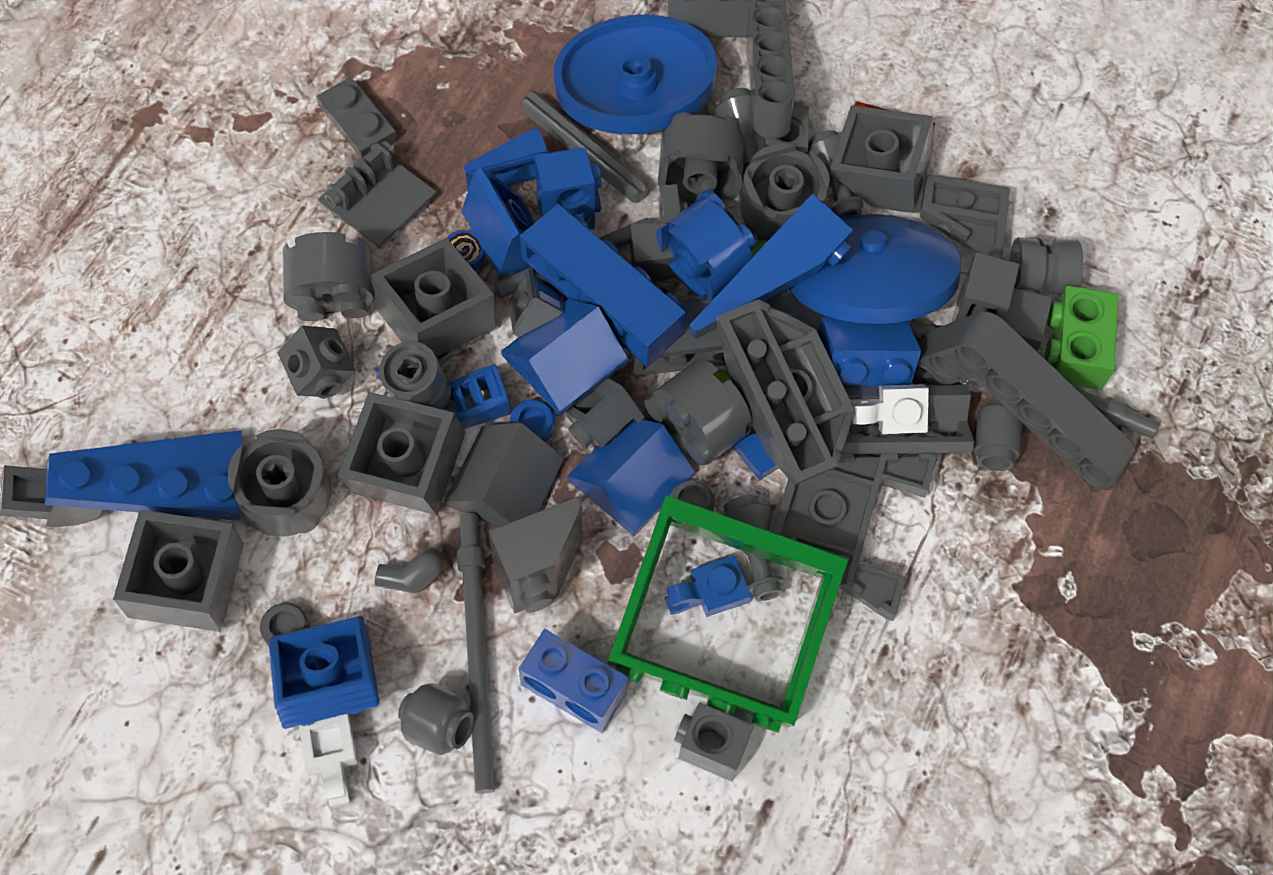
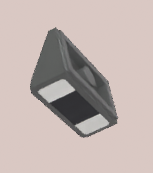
[509,267,564,337]

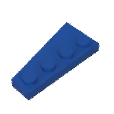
[44,430,242,520]

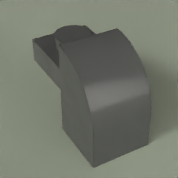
[630,184,688,282]
[0,465,103,527]

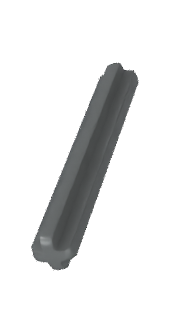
[521,91,649,203]

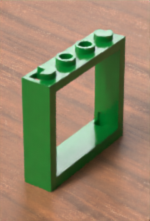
[607,495,848,733]

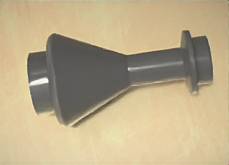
[715,88,757,178]
[807,130,864,217]
[723,495,784,601]

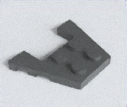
[772,453,937,621]

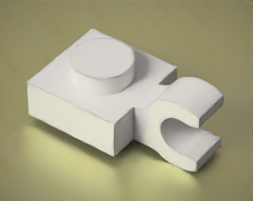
[850,384,929,434]
[299,714,358,808]

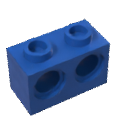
[535,147,601,230]
[518,628,628,733]

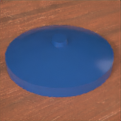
[553,14,718,134]
[789,214,961,324]

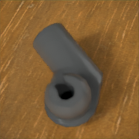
[375,548,443,593]

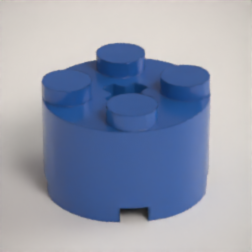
[656,193,756,301]

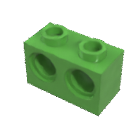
[1045,286,1118,390]

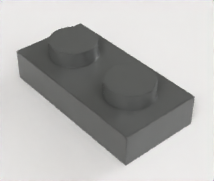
[316,77,397,159]

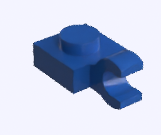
[664,555,752,617]

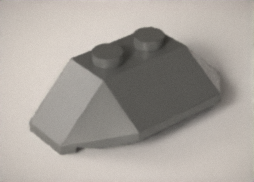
[716,299,855,485]

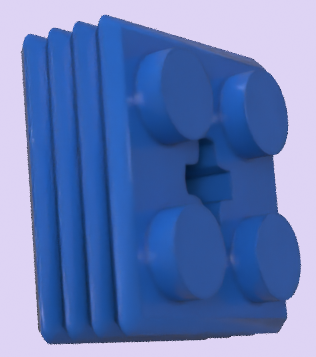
[268,616,380,729]

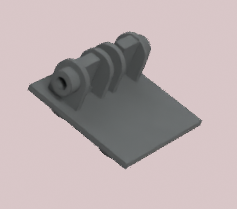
[318,141,437,248]

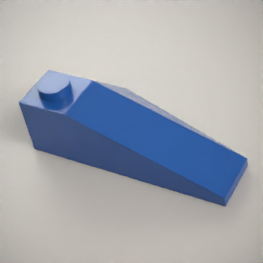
[689,194,853,339]

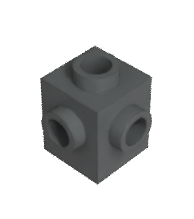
[277,325,356,399]

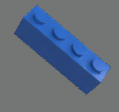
[520,204,686,367]

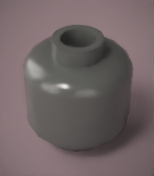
[398,683,474,755]

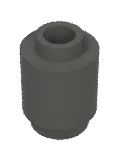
[974,401,1023,471]

